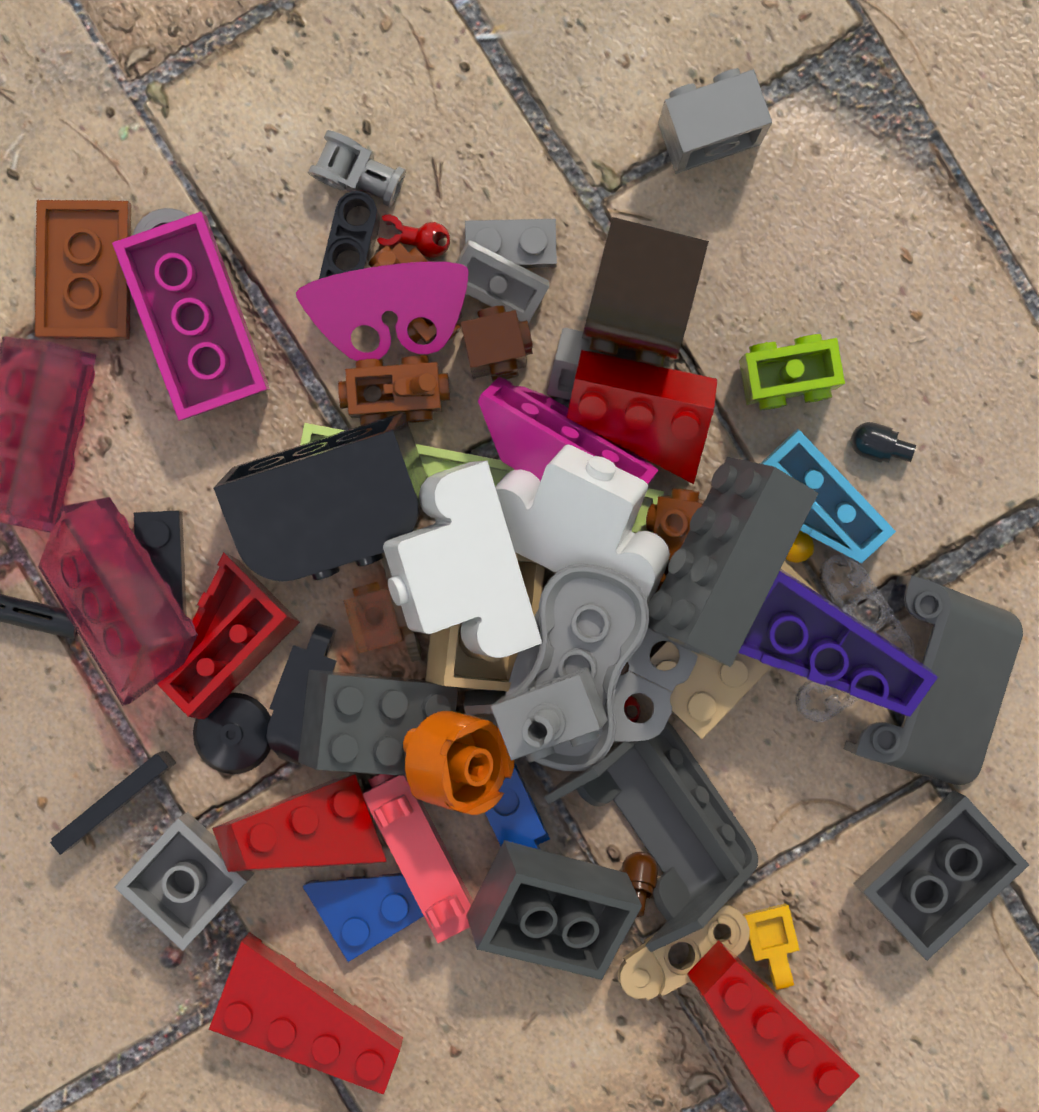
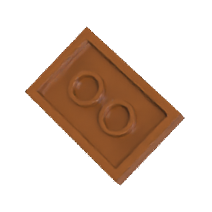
[35,200,132,340]

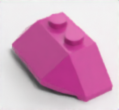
[478,377,658,485]

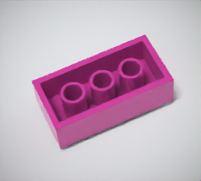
[112,211,270,421]

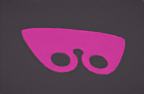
[296,262,469,361]

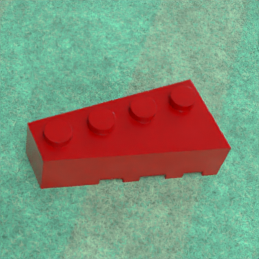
[209,932,403,1095]
[687,940,860,1112]

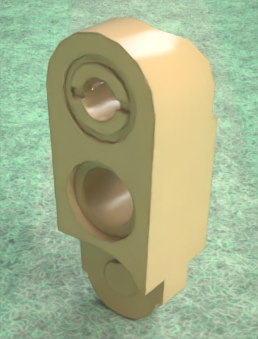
[618,903,750,1001]

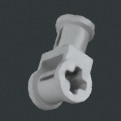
[308,130,406,207]

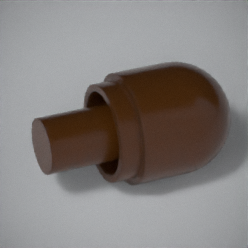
[621,852,658,917]

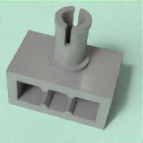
[490,667,608,762]

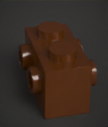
[461,305,533,382]

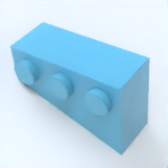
[760,429,896,564]

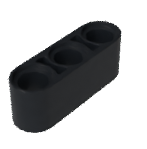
[319,191,380,279]

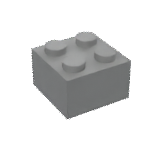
[658,68,772,174]
[114,812,255,951]

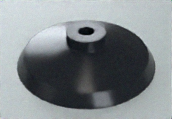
[193,693,271,774]

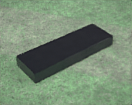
[50,751,176,855]

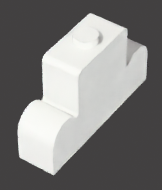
[495,444,670,604]
[383,461,542,658]

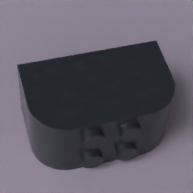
[213,412,427,581]

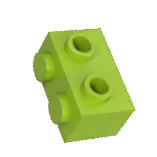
[739,334,845,410]

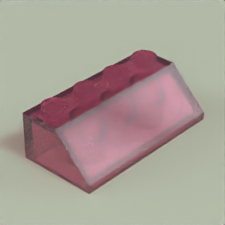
[0,336,96,534]
[38,497,198,706]

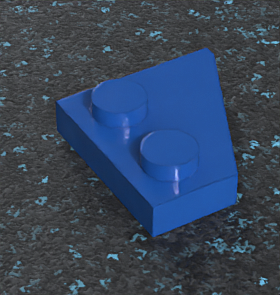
[303,873,424,962]

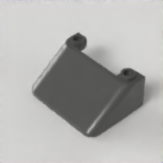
[843,575,1023,785]

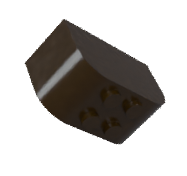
[582,217,709,367]

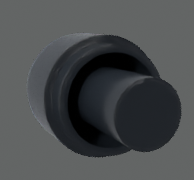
[851,422,916,463]

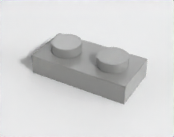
[465,219,557,268]
[456,239,549,323]

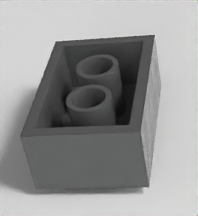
[298,670,459,776]
[853,790,1029,961]
[466,840,642,980]

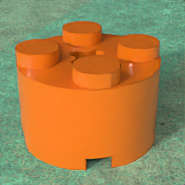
[403,711,514,815]

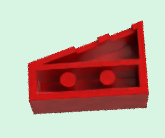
[566,350,717,484]
[157,552,300,720]
[212,774,387,872]

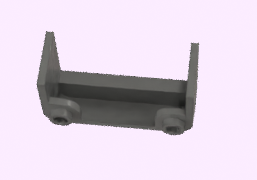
[544,720,758,952]

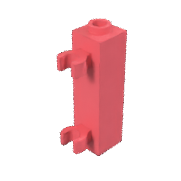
[362,774,473,943]

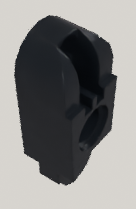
[266,623,337,766]

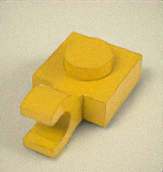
[743,903,800,990]

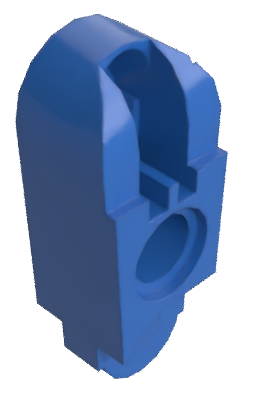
[485,761,550,850]

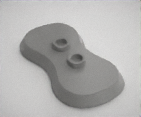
[515,564,649,772]

